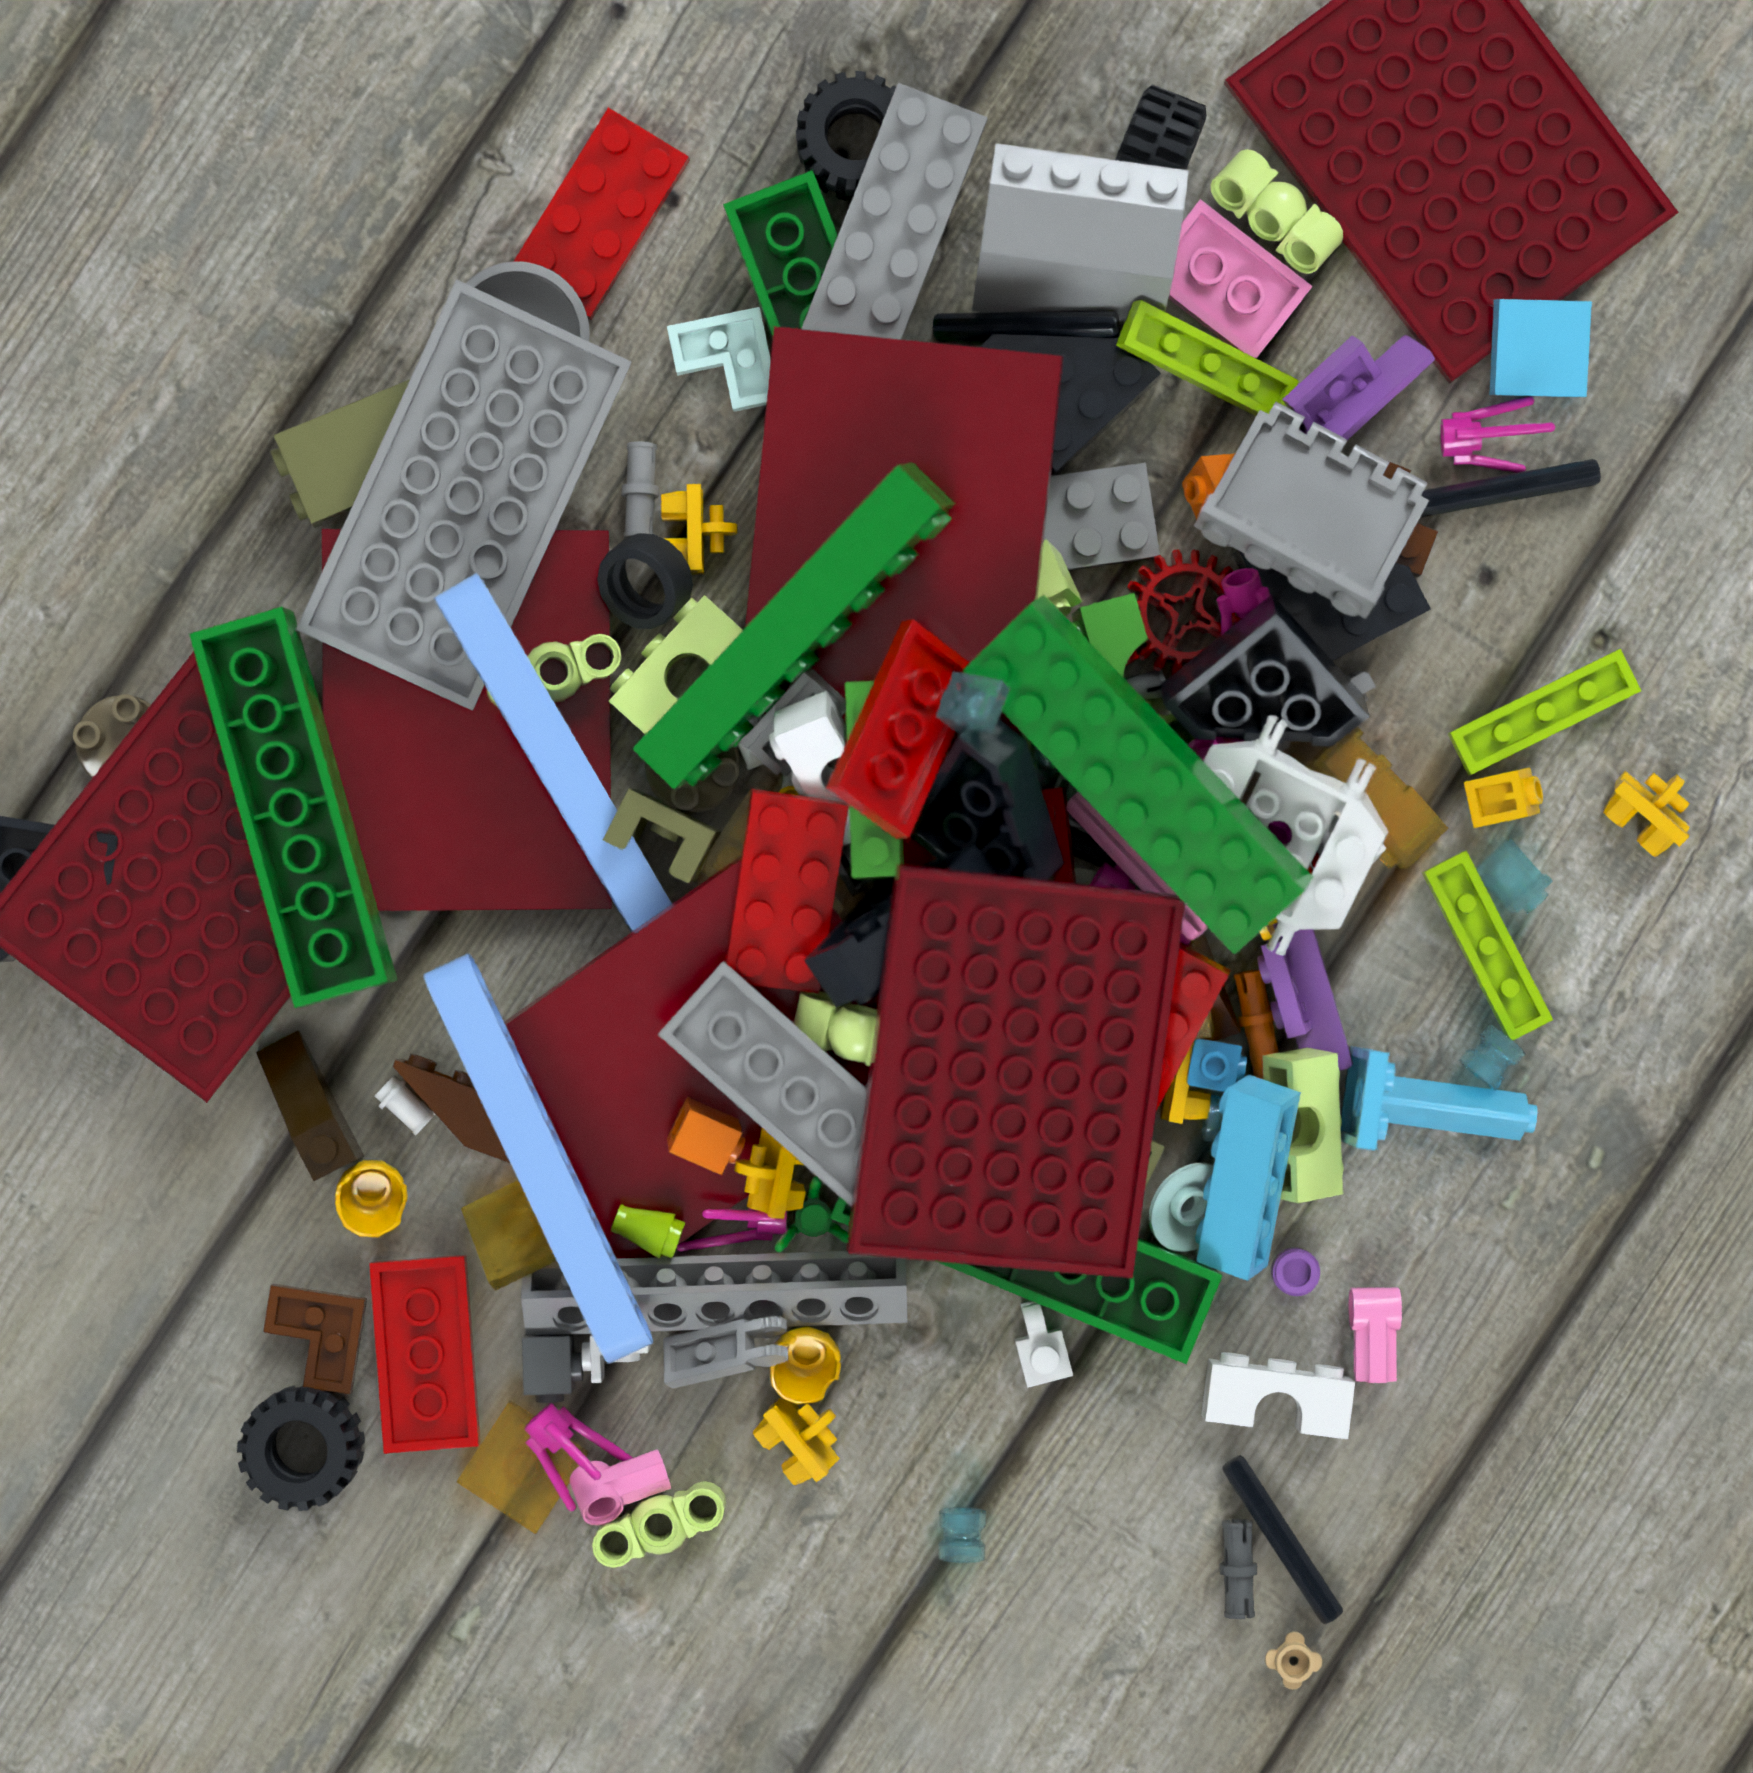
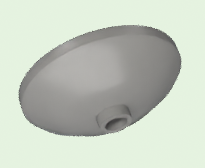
[465,262,589,341]

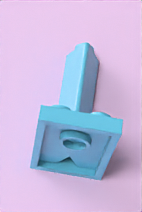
[1341,1046,1538,1150]

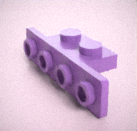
[1282,335,1435,441]
[1257,923,1353,1071]

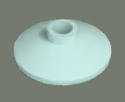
[1149,1163,1214,1252]

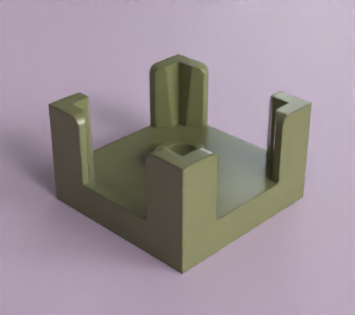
[603,788,722,884]

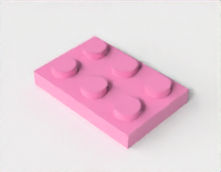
[1168,199,1313,359]

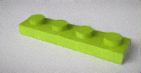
[1116,300,1299,416]
[1447,648,1641,776]
[1422,850,1553,1041]

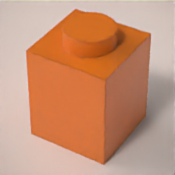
[667,1097,745,1175]

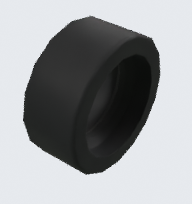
[597,533,693,629]

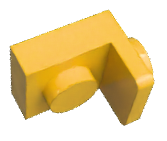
[1464,767,1543,828]

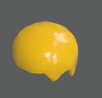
[335,1160,408,1238]
[770,1326,841,1405]

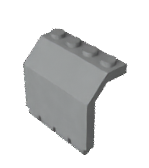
[972,143,1188,338]
[1194,402,1429,619]

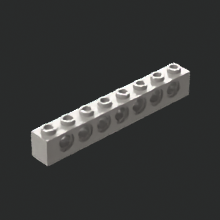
[521,1251,908,1336]

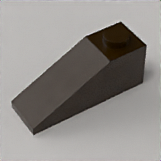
[256,1030,364,1181]

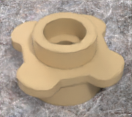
[1265,1632,1322,1690]

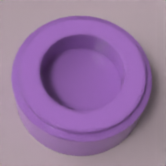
[1271,1247,1320,1296]

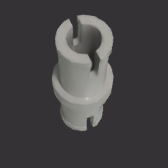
[621,441,659,539]

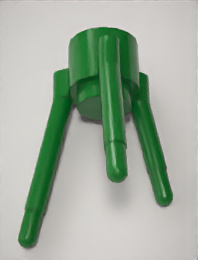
[775,1176,848,1252]

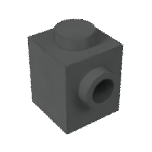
[522,1334,584,1403]

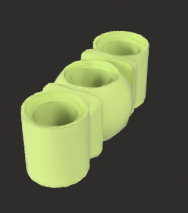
[1210,149,1343,274]
[486,634,621,706]
[794,991,877,1066]
[592,1481,726,1568]

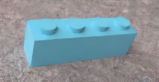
[1195,1075,1301,1281]

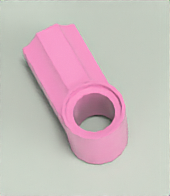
[1348,1287,1402,1383]
[570,1449,671,1526]

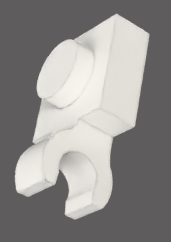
[1015,1301,1073,1388]

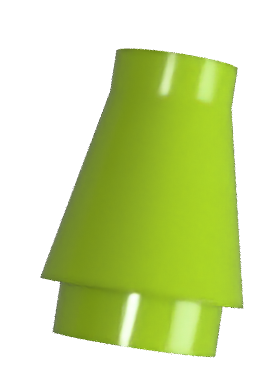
[611,1204,685,1259]

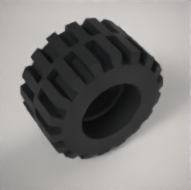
[796,71,896,201]
[1115,84,1207,170]
[237,1385,365,1511]

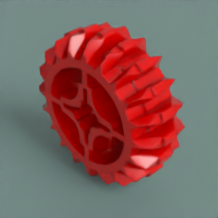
[1127,549,1242,676]

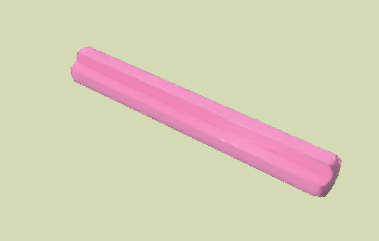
[1067,792,1208,940]

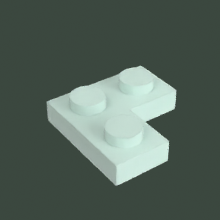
[667,307,771,412]

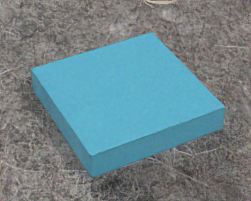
[1489,299,1592,397]

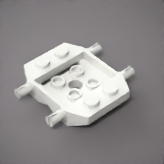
[1203,715,1388,955]

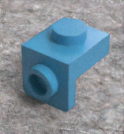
[1187,1038,1247,1092]

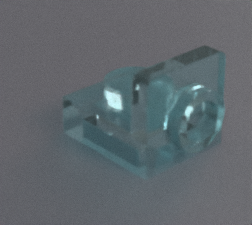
[936,672,1010,735]
[1475,839,1553,913]

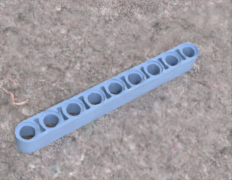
[434,573,672,932]
[424,953,653,1364]

